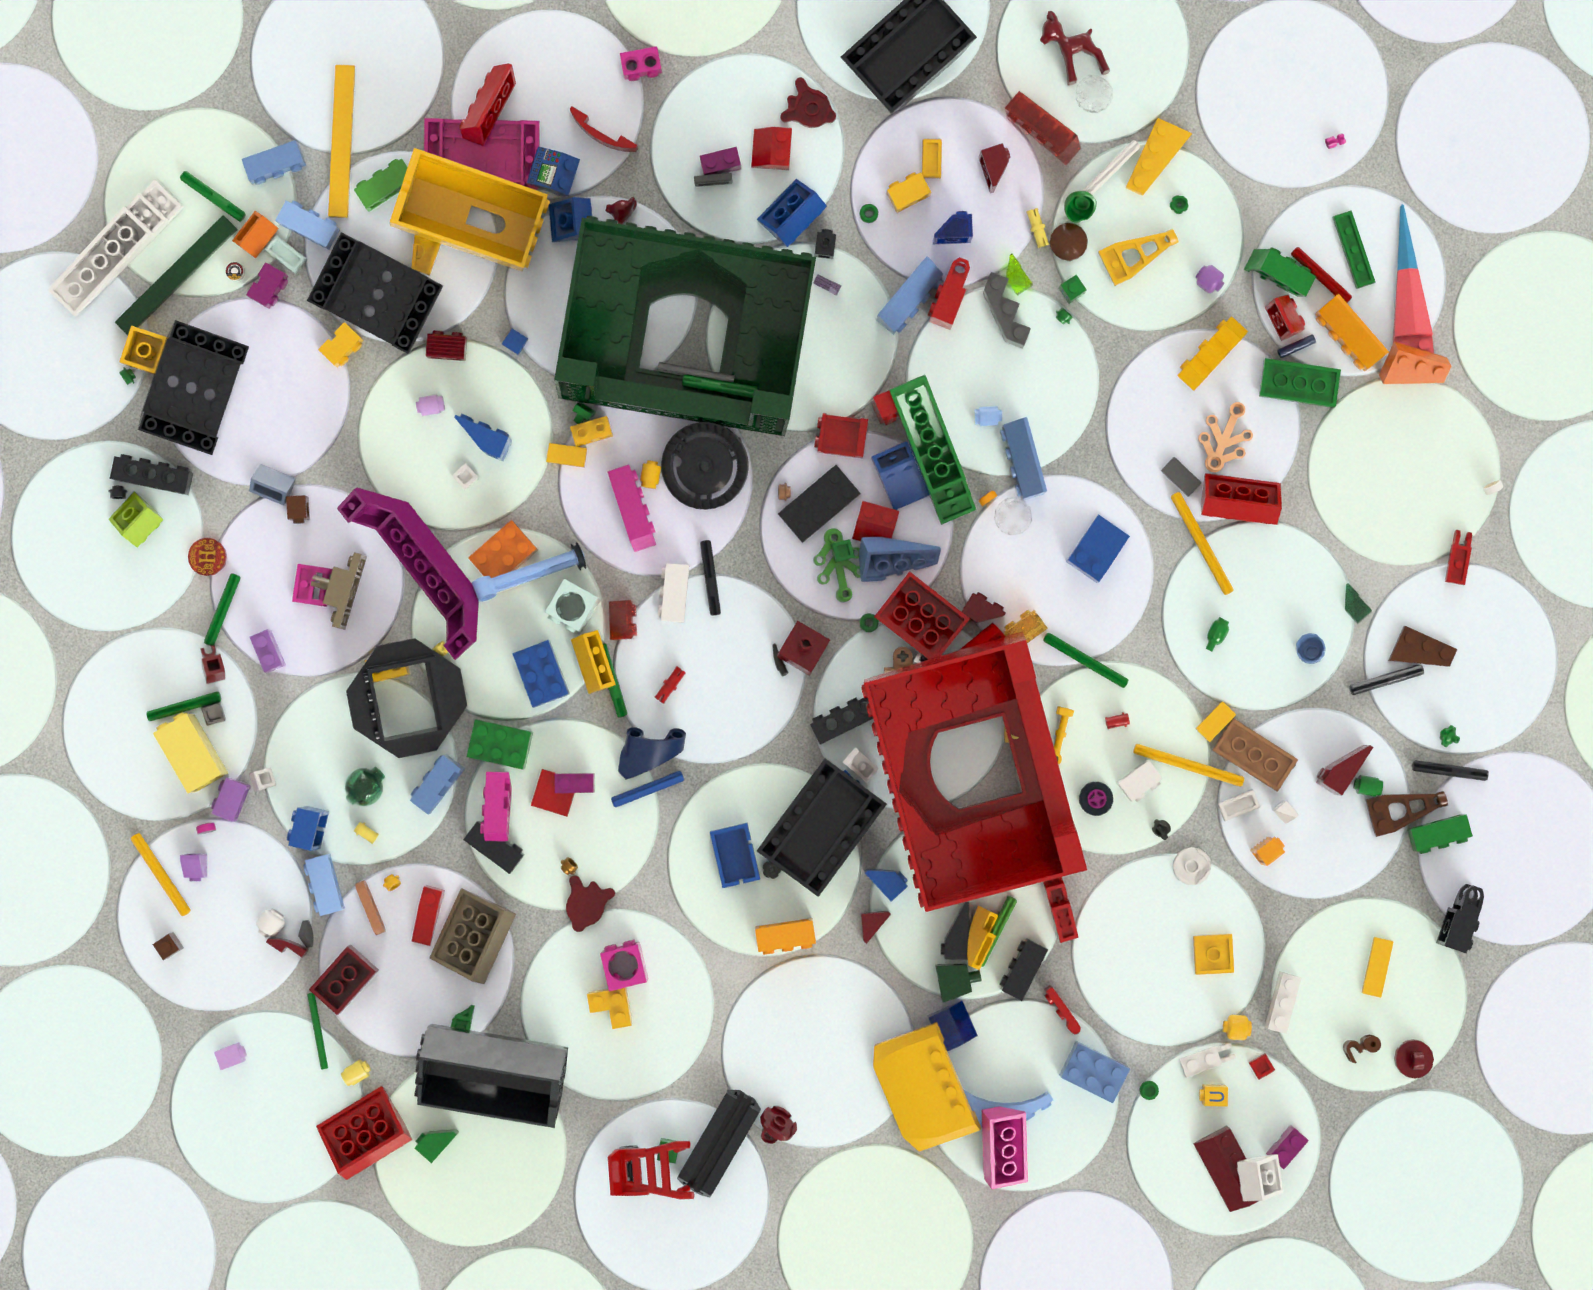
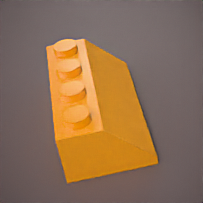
[1315,294,1389,372]

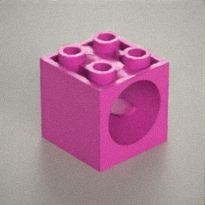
[600,939,649,991]

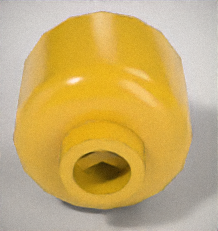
[1223,1014,1252,1041]

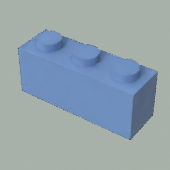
[241,140,306,185]

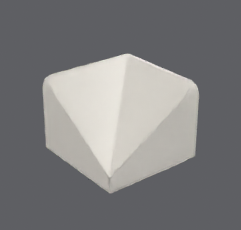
[1273,801,1299,824]

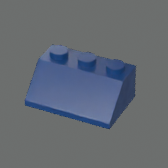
[757,179,827,247]

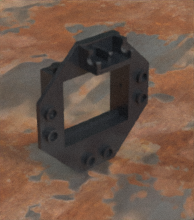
[346,638,467,758]

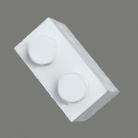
[1117,760,1163,802]

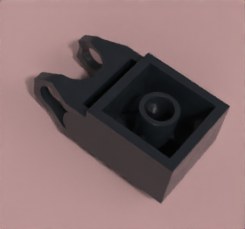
[1436,884,1484,954]

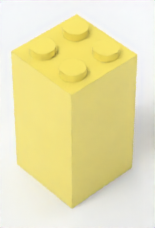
[153,712,228,794]

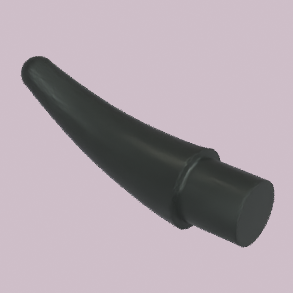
[773,643,789,677]

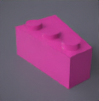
[480,772,512,841]

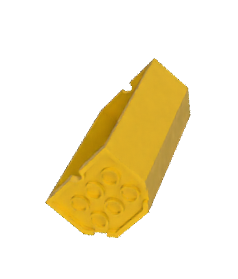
[390,148,550,272]

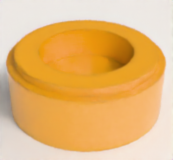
[978,490,998,507]

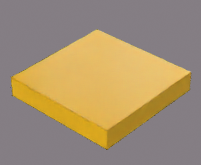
[1193,934,1234,975]

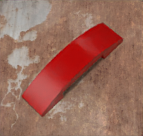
[570,106,638,152]

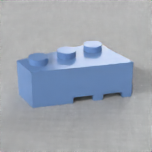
[410,755,465,815]

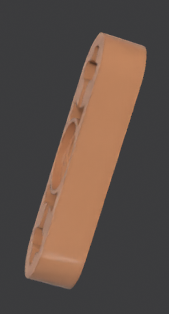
[355,880,386,935]

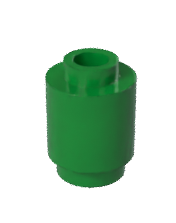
[1353,775,1383,797]

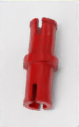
[654,666,686,704]

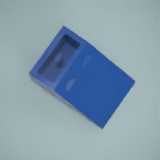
[454,413,512,462]
[871,441,929,510]

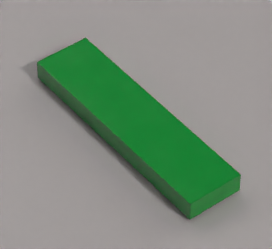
[1332,210,1376,289]

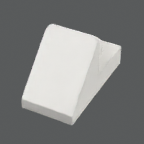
[843,748,879,783]

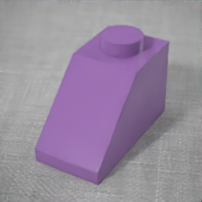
[180,854,207,881]

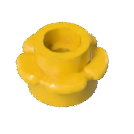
[383,874,401,891]

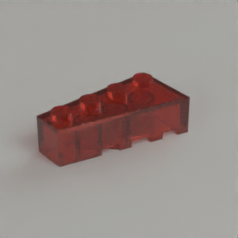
[1005,91,1081,165]

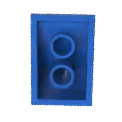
[1066,514,1130,583]

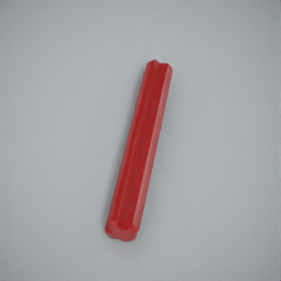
[1291,247,1352,303]

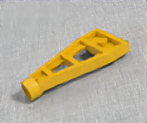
[1098,229,1179,286]

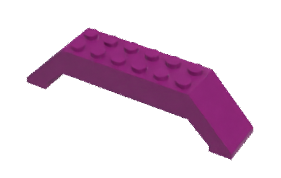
[337,487,479,660]

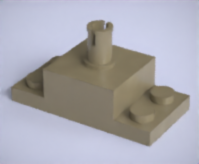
[311,552,367,630]

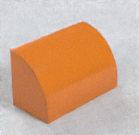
[232,211,279,258]

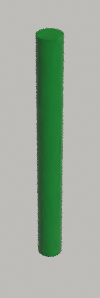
[307,993,328,1070]

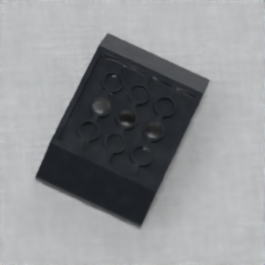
[307,232,443,354]
[138,320,249,455]

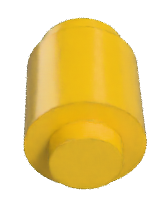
[640,460,661,489]

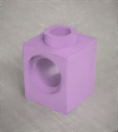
[214,1042,247,1070]

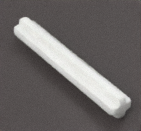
[1082,140,1140,195]

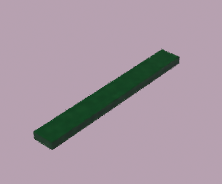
[115,215,238,336]

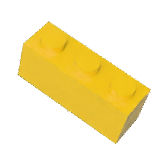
[571,630,616,694]

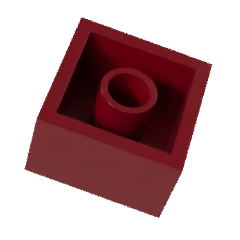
[777,620,830,676]

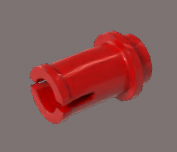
[1105,712,1130,729]

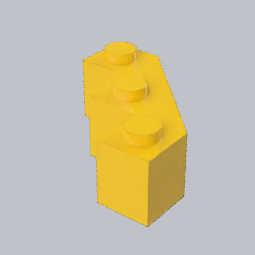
[1177,316,1248,391]

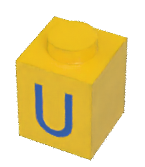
[1199,1084,1228,1107]

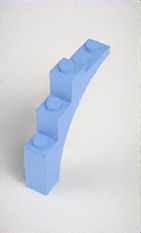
[963,1089,1053,1128]

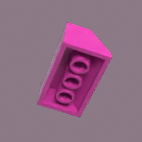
[981,1106,1028,1189]

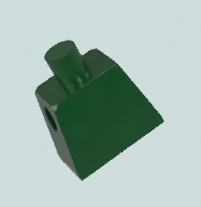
[935,964,982,1002]

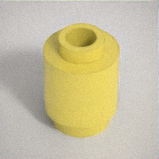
[341,1059,371,1086]

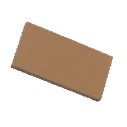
[1212,718,1298,792]

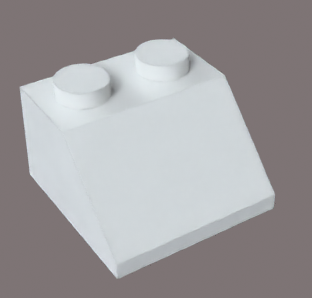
[1237,1154,1284,1201]

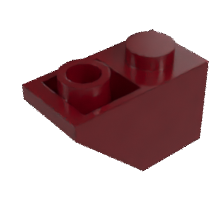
[961,592,1006,623]

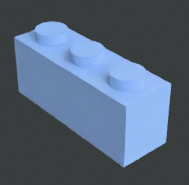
[275,200,340,250]
[303,853,345,916]

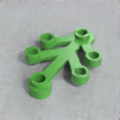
[813,528,860,602]

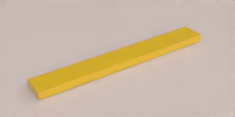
[328,65,355,218]

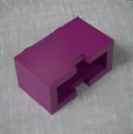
[699,146,741,175]
[246,262,288,309]
[555,773,595,793]
[1266,1125,1309,1169]

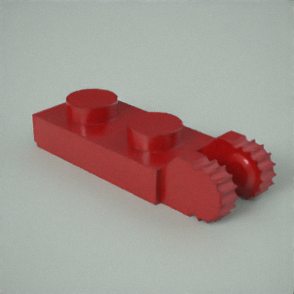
[1445,530,1473,585]
[1044,985,1081,1035]

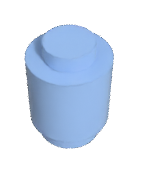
[975,406,1002,426]

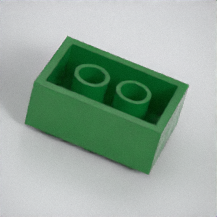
[466,719,533,770]

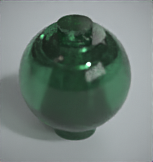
[345,767,385,806]

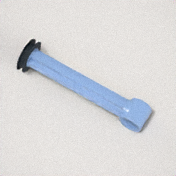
[472,542,586,602]

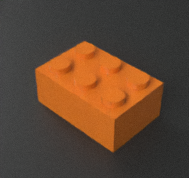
[468,520,538,578]

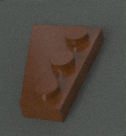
[1388,626,1458,667]

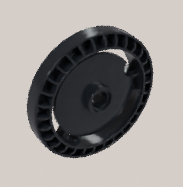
[661,422,749,510]

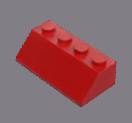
[459,63,516,146]
[1201,473,1282,525]

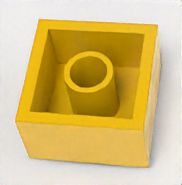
[119,326,167,374]

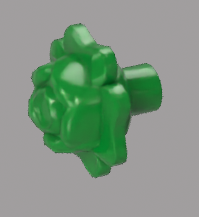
[1439,725,1460,748]

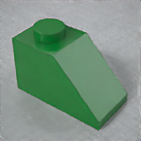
[414,1129,459,1164]

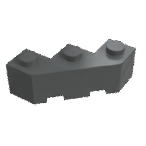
[983,272,1031,349]

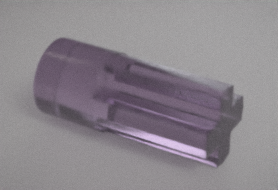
[813,274,842,296]

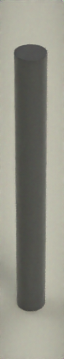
[658,362,735,383]

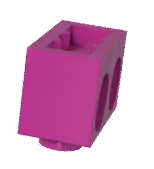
[620,46,662,81]

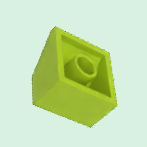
[109,491,163,548]

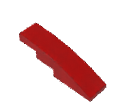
[1043,877,1079,943]

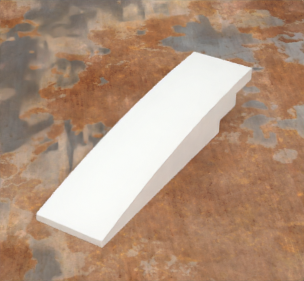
[48,180,184,317]

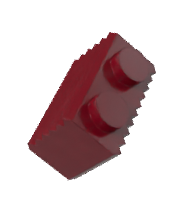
[426,330,467,361]

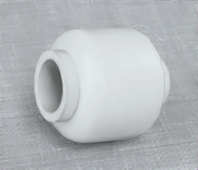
[256,908,285,938]

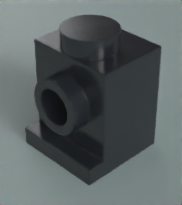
[814,229,836,259]

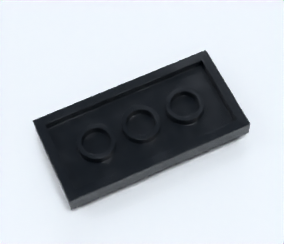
[778,465,861,543]

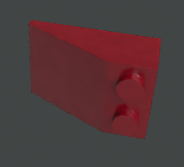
[1316,745,1374,796]

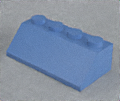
[876,257,943,335]
[1000,417,1047,500]

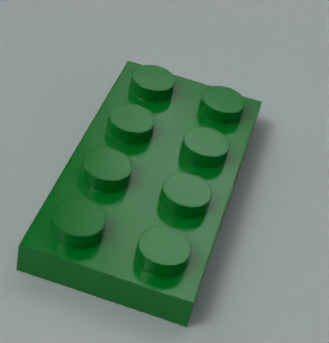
[1259,358,1341,408]

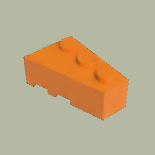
[1379,341,1451,384]

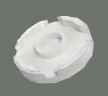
[1173,847,1211,886]

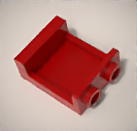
[814,413,868,459]

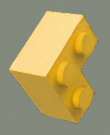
[587,987,633,1029]

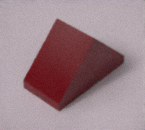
[861,911,891,944]

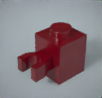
[200,645,225,684]

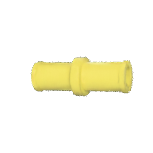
[1026,208,1049,248]

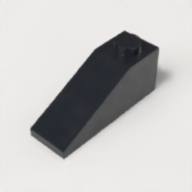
[940,901,969,960]

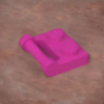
[292,564,333,607]

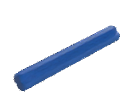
[611,771,684,808]

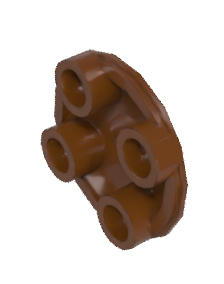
[1049,223,1088,262]

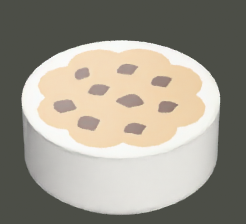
[1483,480,1503,495]

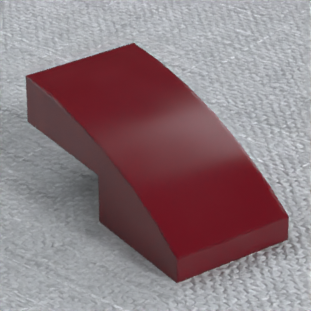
[266,937,309,957]

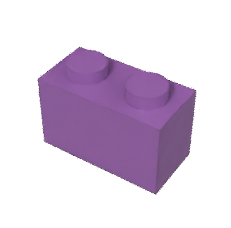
[250,629,286,673]
[211,777,250,822]

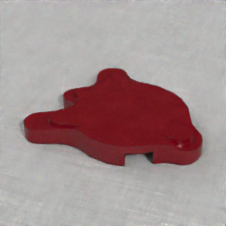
[780,77,836,128]
[566,875,616,932]

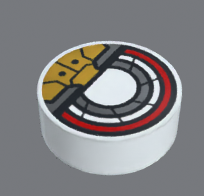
[225,262,245,282]

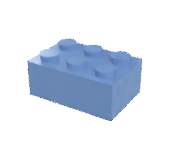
[1059,1041,1130,1103]

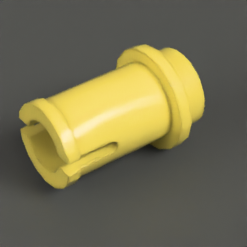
[354,822,379,844]

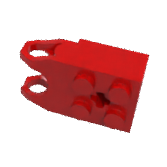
[928,257,970,330]

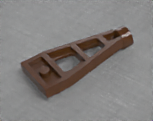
[1365,791,1448,837]

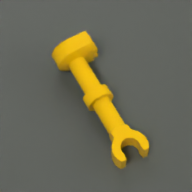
[1054,706,1075,764]

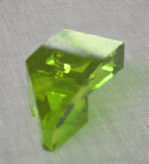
[1006,254,1033,296]

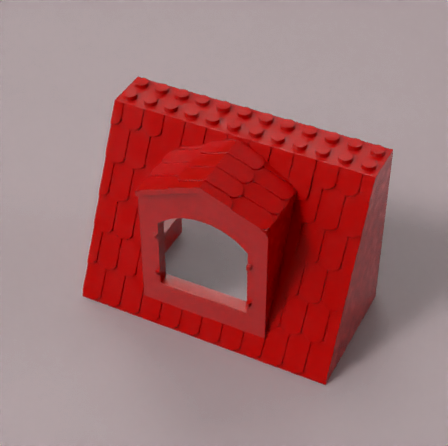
[861,631,1087,912]

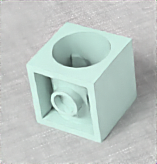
[545,579,600,634]

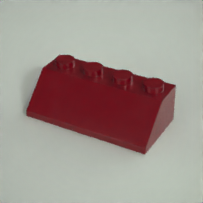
[1193,1125,1259,1212]

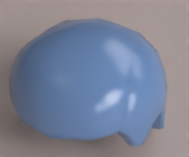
[1296,633,1326,664]

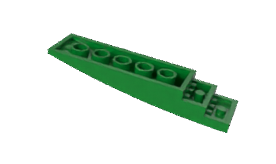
[889,374,977,525]

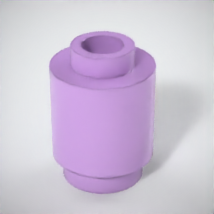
[416,394,445,416]

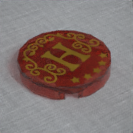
[188,538,227,576]

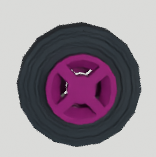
[1079,782,1114,816]

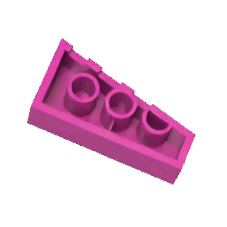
[607,464,656,552]

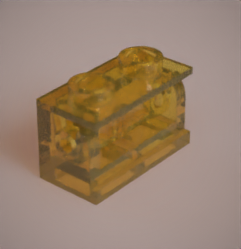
[1003,609,1048,643]

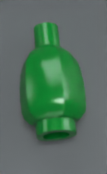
[1205,617,1229,652]

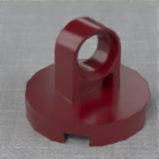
[1394,1039,1434,1079]
[760,1106,797,1144]

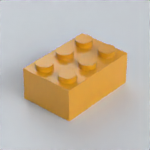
[755,918,816,955]

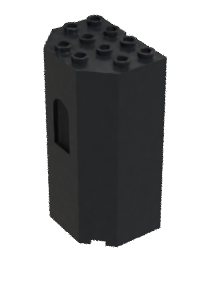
[414,1024,569,1128]

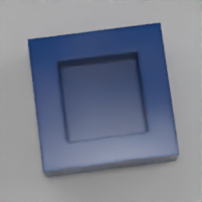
[502,328,529,355]

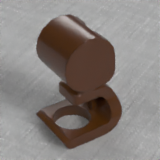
[1343,1034,1381,1063]

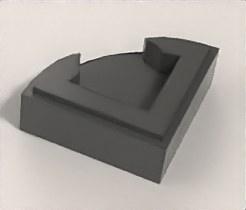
[298,920,314,948]

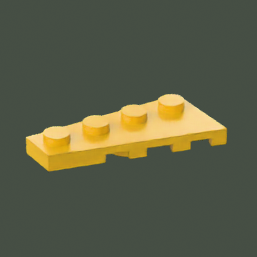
[1126,118,1192,196]
[411,235,441,276]

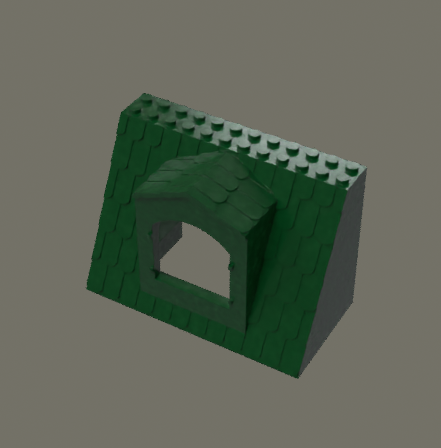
[554,216,816,437]

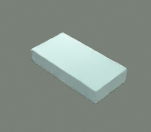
[265,235,307,274]

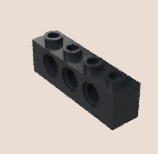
[109,454,193,496]
[810,697,873,745]

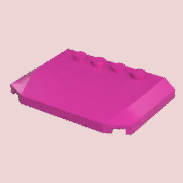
[424,118,540,190]

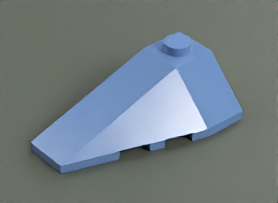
[859,537,941,582]

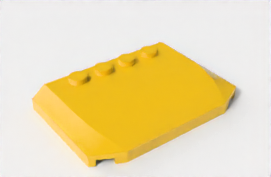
[873,1022,981,1152]

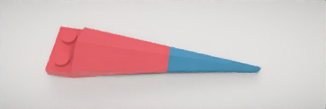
[1393,204,1434,353]

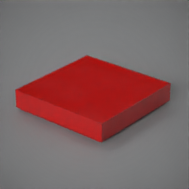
[531,769,575,817]

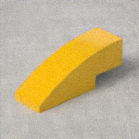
[967,905,999,970]

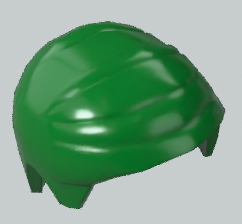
[1064,191,1097,223]

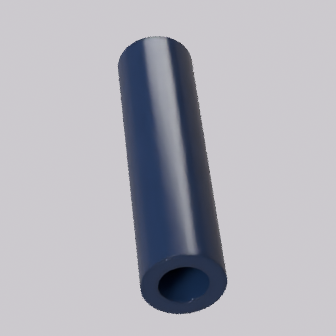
[1277,334,1316,358]

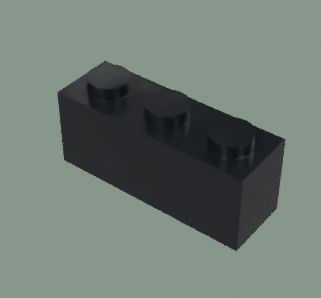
[463,820,525,874]
[999,938,1048,1001]

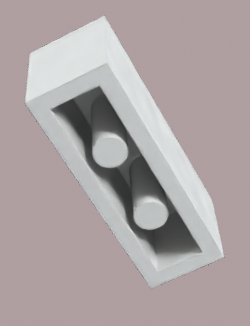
[658,563,690,623]
[1264,971,1302,1034]

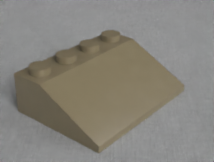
[429,888,516,984]

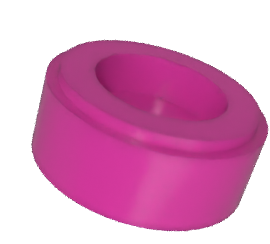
[196,823,216,835]

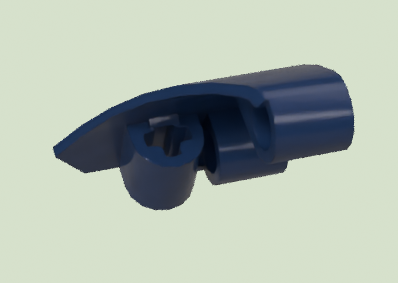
[618,727,686,780]

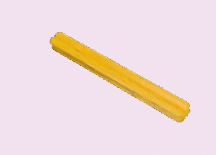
[130,833,191,916]

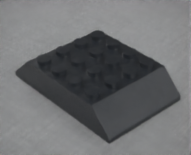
[840,0,977,114]
[757,758,887,897]

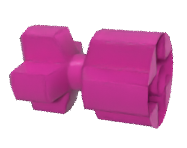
[1325,133,1346,149]

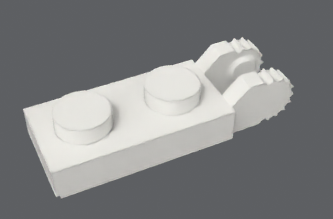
[1179,1042,1236,1078]

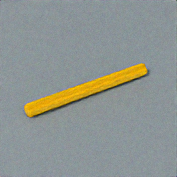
[1171,492,1234,595]
[1133,744,1244,787]

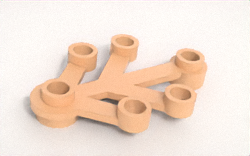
[1198,402,1253,473]

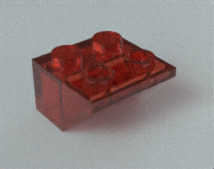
[609,600,637,641]

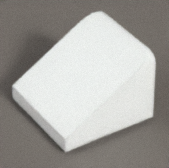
[249,767,277,792]

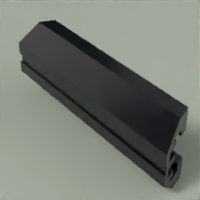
[677,1090,761,1198]

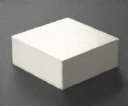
[452,463,479,490]

